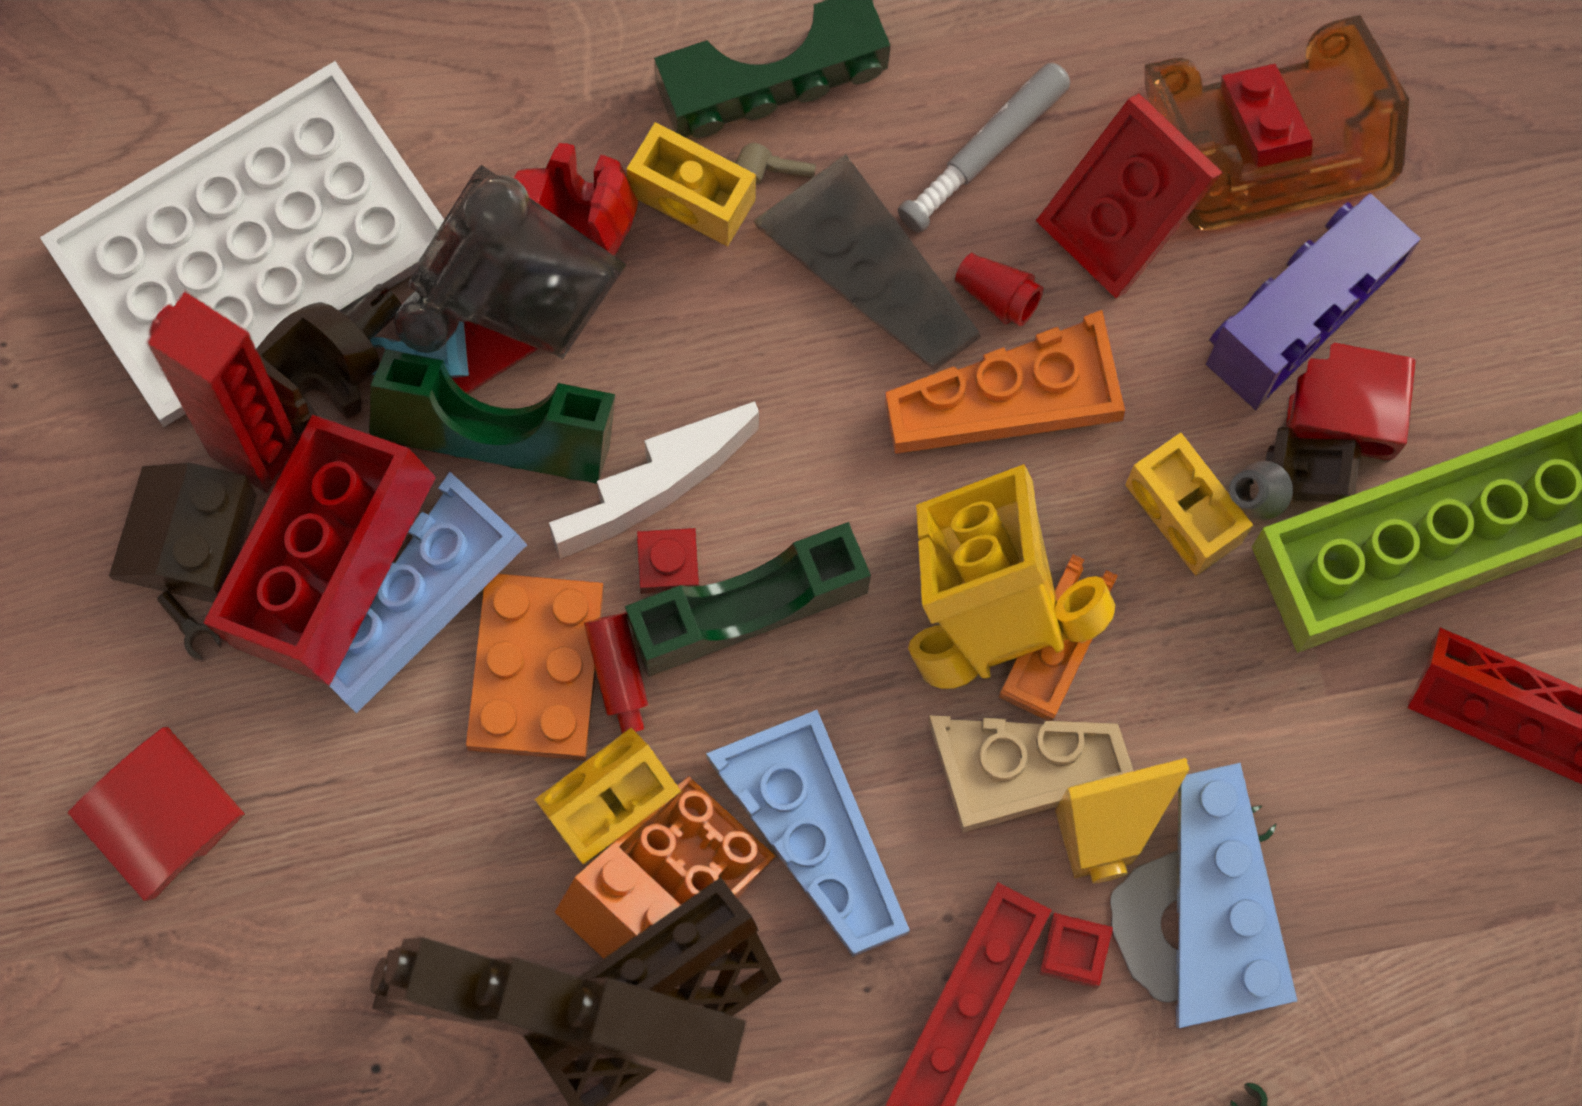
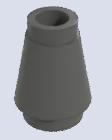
[1229,461,1293,520]

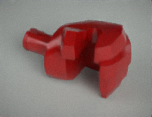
[464,143,639,268]

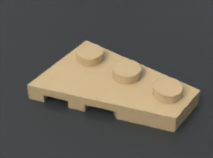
[928,715,1134,833]

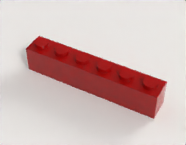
[147,291,298,494]

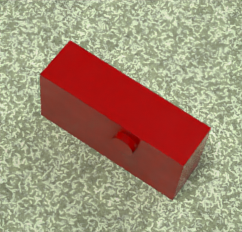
[203,414,436,686]

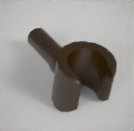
[157,591,222,662]

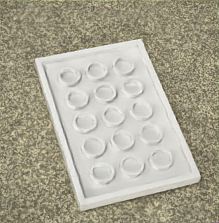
[40,61,459,428]

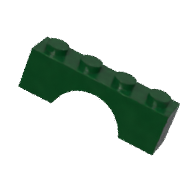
[654,0,891,138]
[369,349,615,484]
[625,522,871,677]

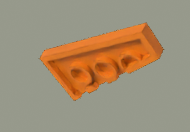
[885,310,1125,454]

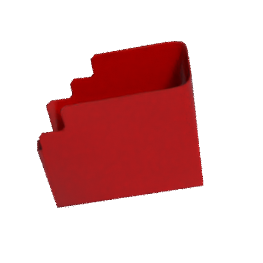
[1286,342,1416,460]

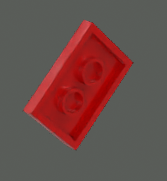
[1036,93,1223,299]

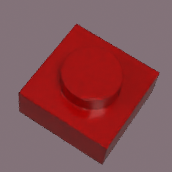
[637,528,699,594]

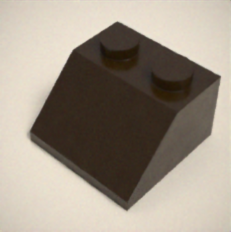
[109,462,257,603]

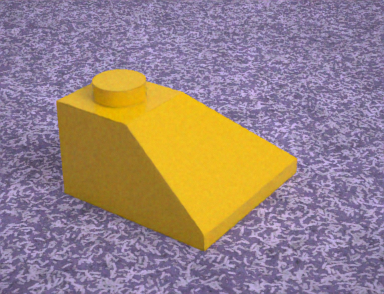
[1055,758,1190,884]

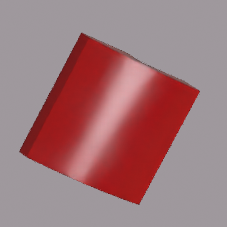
[67,727,245,901]

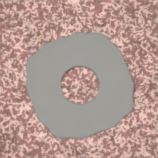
[1110,850,1179,1003]

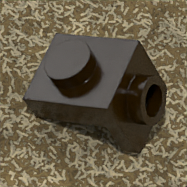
[1266,427,1362,502]

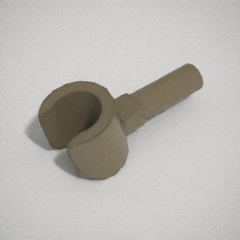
[736,143,816,185]

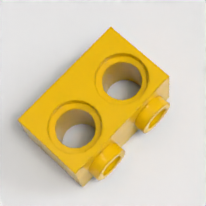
[1125,432,1253,576]
[534,728,681,864]

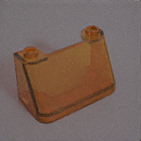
[1145,15,1410,231]

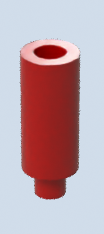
[584,612,649,734]

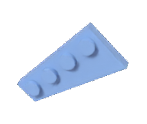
[330,471,527,713]
[706,710,910,957]
[1176,763,1297,1028]

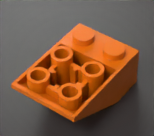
[555,776,776,959]

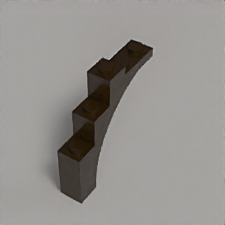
[371,937,747,1084]

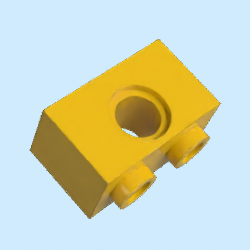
[627,122,756,247]

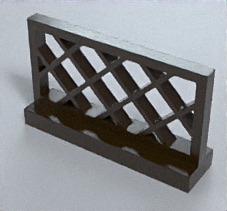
[522,877,782,1106]

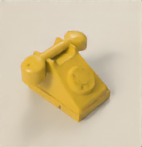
[908,464,1115,689]

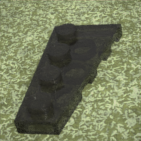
[753,154,981,371]

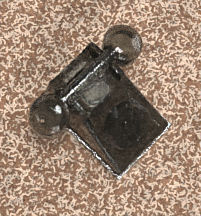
[393,165,627,360]

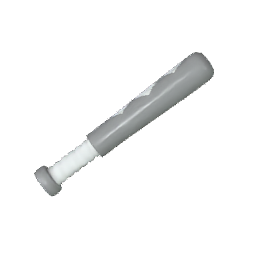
[897,63,1070,233]

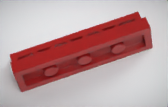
[1407,627,1582,784]

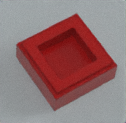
[1039,913,1113,989]

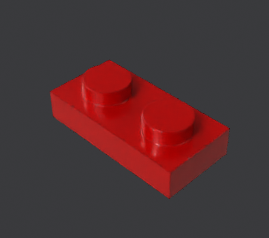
[1221,63,1313,168]

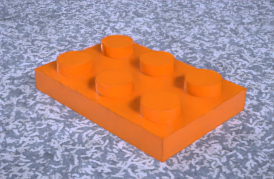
[466,574,604,761]

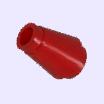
[955,253,1044,326]

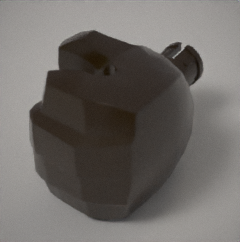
[256,284,404,433]

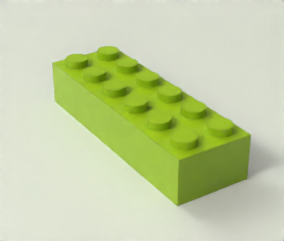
[1251,411,1582,653]

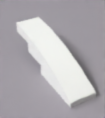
[549,401,759,559]

